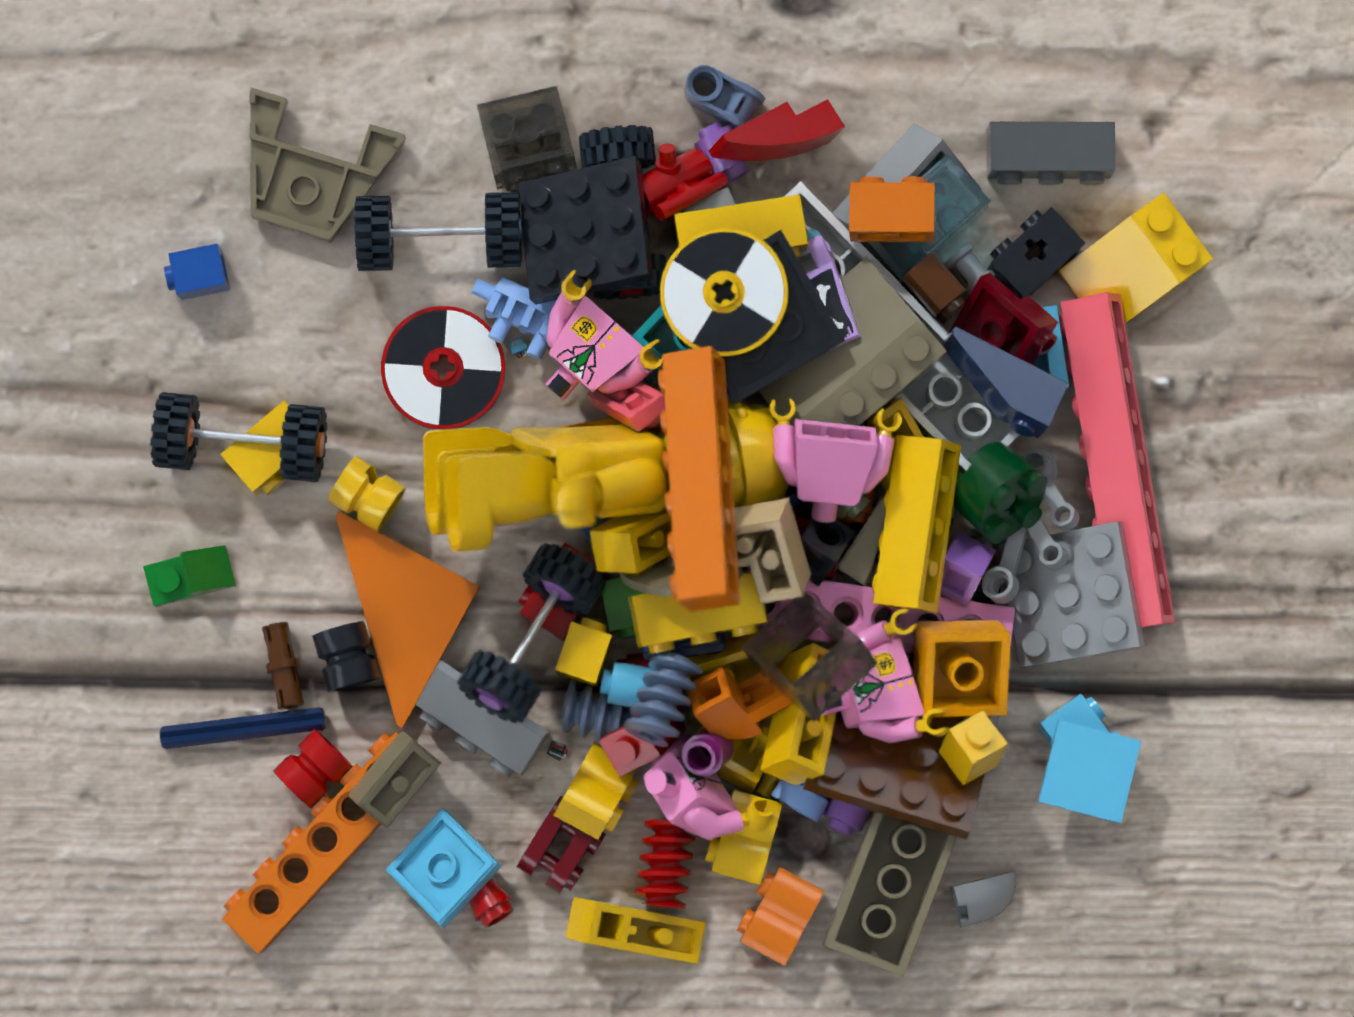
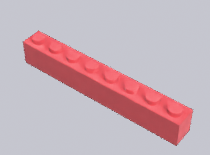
[1059,292,1176,629]

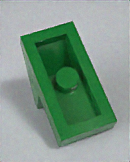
[143,545,236,607]

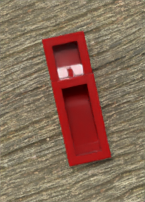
[709,99,845,161]

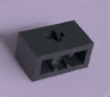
[987,207,1086,299]

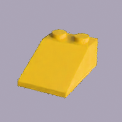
[1058,192,1213,324]

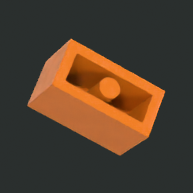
[849,176,935,243]

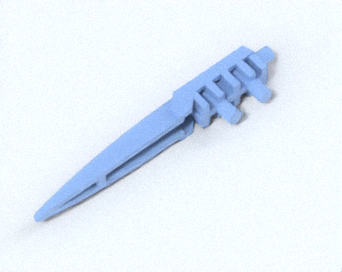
[471,277,742,402]

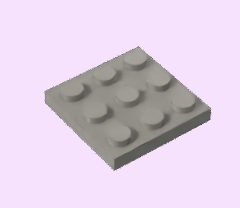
[999,521,1144,668]

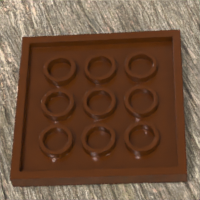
[803,639,999,839]

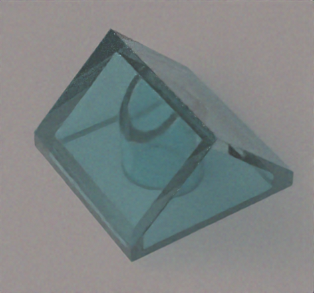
[906,154,991,262]

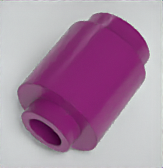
[682,728,734,777]

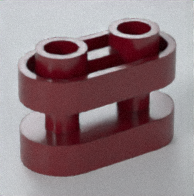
[516,796,606,894]

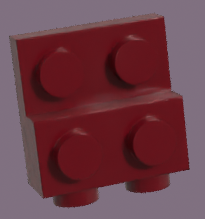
[949,273,1058,367]

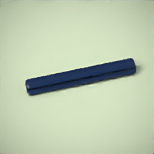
[159,707,326,749]

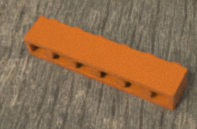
[658,346,740,612]

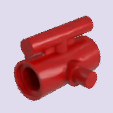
[642,143,728,222]

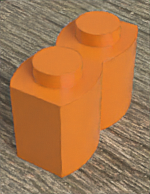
[736,867,824,966]

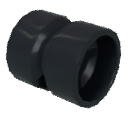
[312,621,380,693]

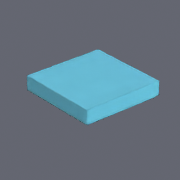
[1037,719,1142,823]
[385,808,502,928]

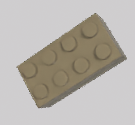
[822,811,957,977]

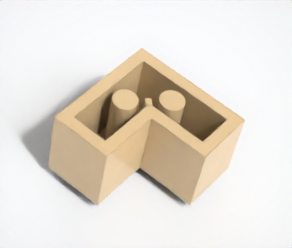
[734,498,811,603]

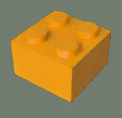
[913,620,1011,717]

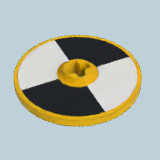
[660,228,789,357]

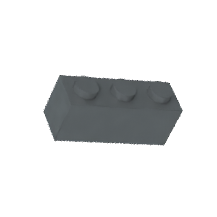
[987,121,1115,185]

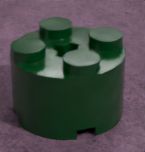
[953,442,1048,543]

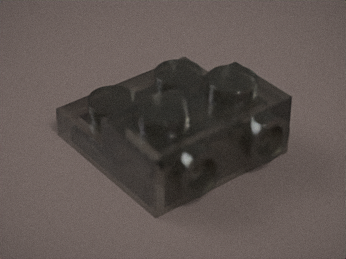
[477,86,577,192]

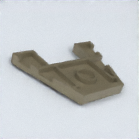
[249,87,406,243]

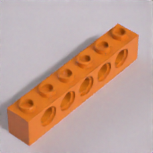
[222,732,399,954]

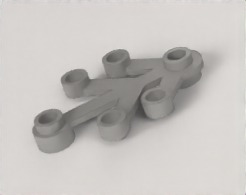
[966,449,1079,604]

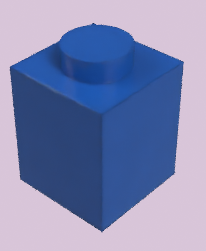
[164,243,230,300]

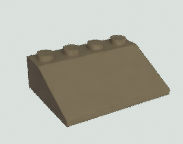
[759,257,948,426]

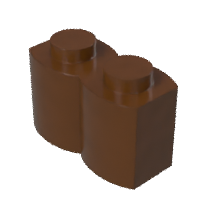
[901,252,966,325]

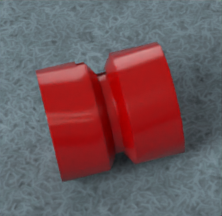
[273,729,353,809]

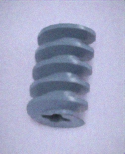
[624,651,703,747]
[558,679,635,743]

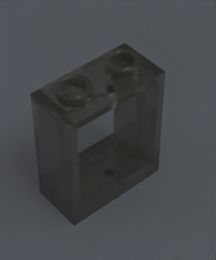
[741,591,878,721]

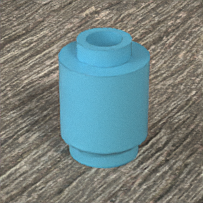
[600,661,652,707]

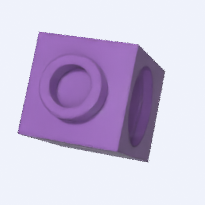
[940,531,996,607]

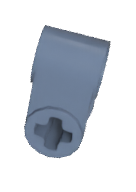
[684,65,766,129]

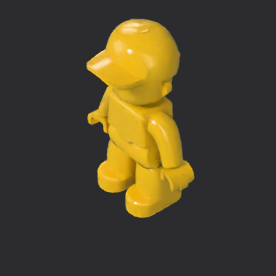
[423,397,789,552]

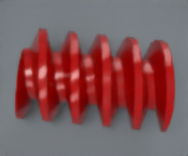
[635,819,695,909]

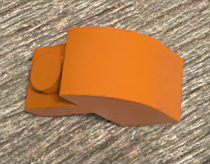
[687,665,792,740]

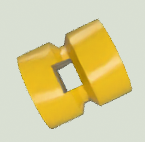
[327,456,406,533]

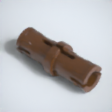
[262,622,305,710]

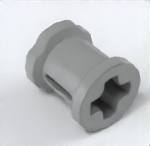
[944,243,996,297]

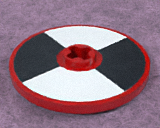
[381,306,506,430]

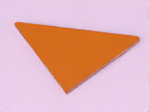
[336,511,480,728]

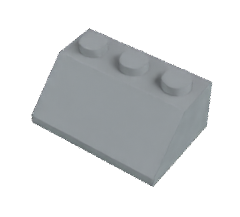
[832,123,982,280]
[415,660,550,777]

